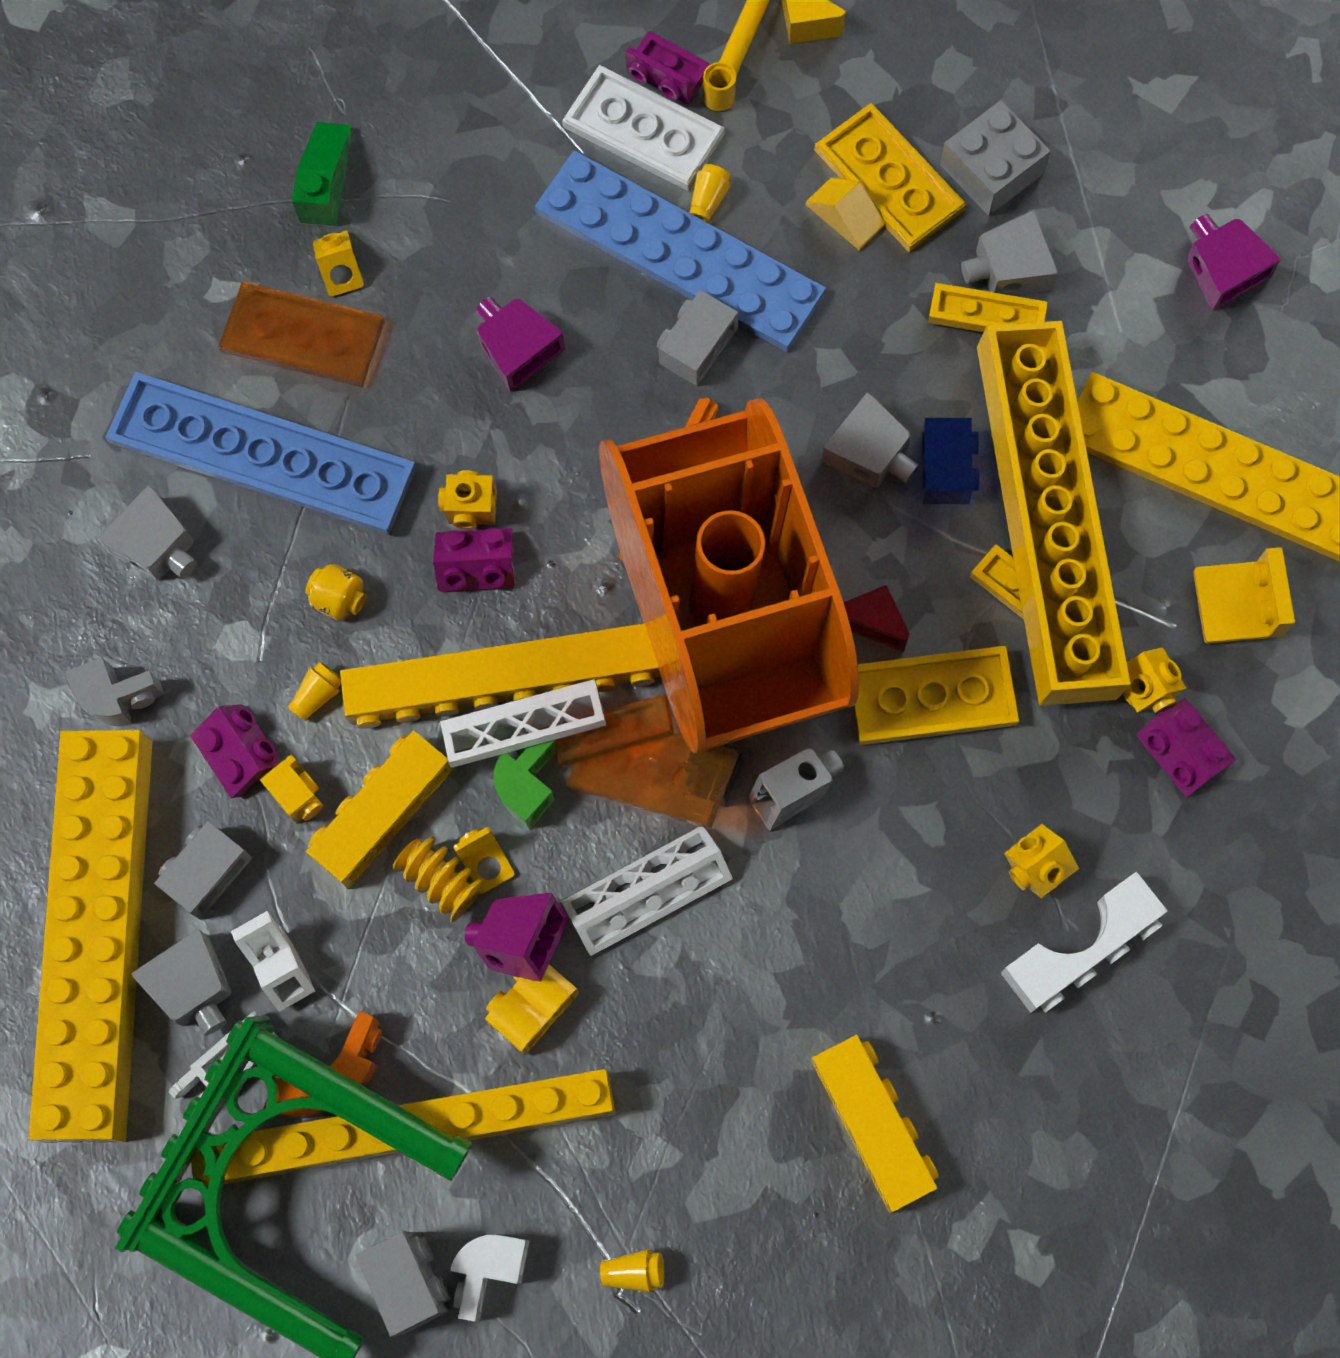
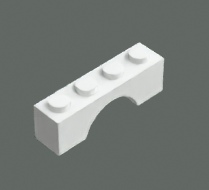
[1001,872,1167,1013]

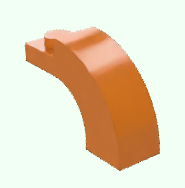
[262,1011,382,1119]

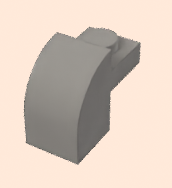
[65,657,164,726]

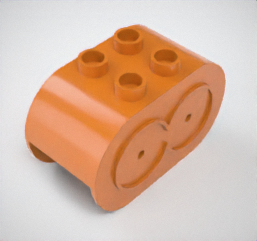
[599,398,859,753]

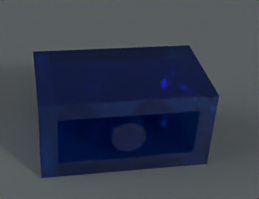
[922,418,980,504]

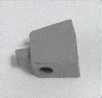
[961,211,1058,296]
[822,393,920,487]
[97,486,197,580]
[748,748,844,832]
[131,929,231,1036]

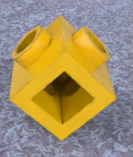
[438,470,497,529]
[1123,647,1187,714]
[1004,824,1079,898]

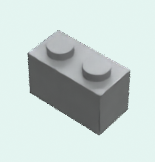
[657,290,738,386]
[154,821,253,920]

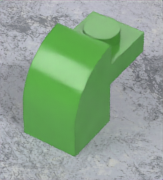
[494,740,557,829]

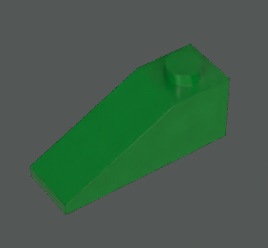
[291,122,353,226]

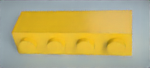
[305,730,454,889]
[811,1035,939,1213]

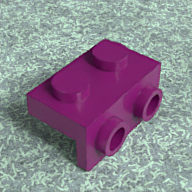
[625,31,711,105]
[433,528,515,592]
[1137,698,1237,796]
[190,704,282,798]

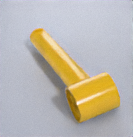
[703,0,770,111]

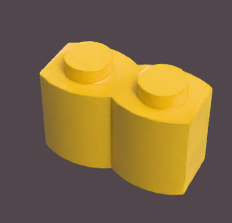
[485,964,579,1056]

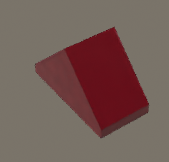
[843,585,910,652]

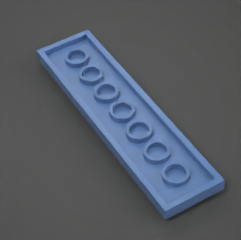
[534,150,826,353]
[105,371,417,535]

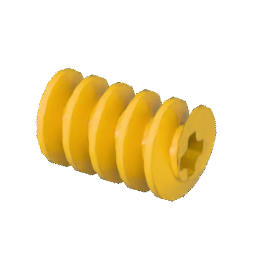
[393,836,483,922]

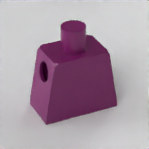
[1187,214,1281,310]
[476,297,565,392]
[465,893,569,982]

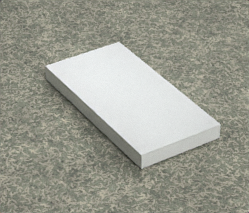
[562,65,725,191]

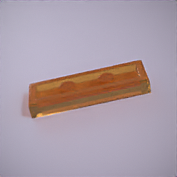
[555,694,674,767]

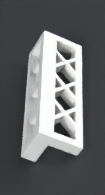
[440,679,606,768]
[561,825,733,956]

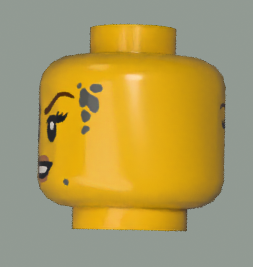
[305,563,367,621]

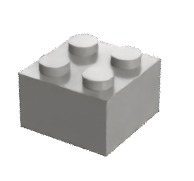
[940,100,1050,216]
[355,1231,452,1337]

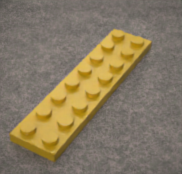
[1077,371,1340,562]

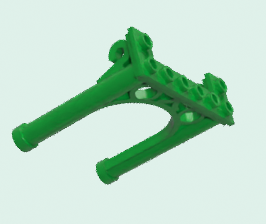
[115,1015,473,1358]

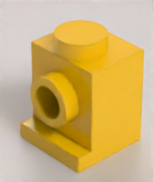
[260,755,323,823]

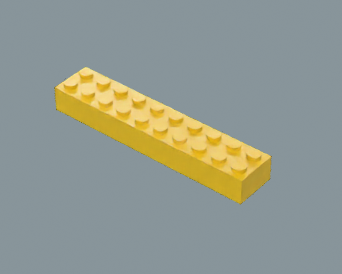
[977,321,1131,706]
[28,730,153,1143]

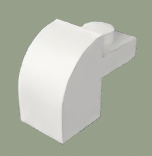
[231,911,315,1012]
[450,1235,530,1322]

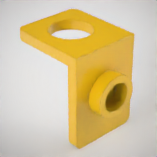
[313,231,364,297]
[453,827,515,895]

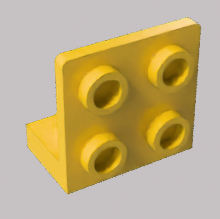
[1193,547,1295,644]

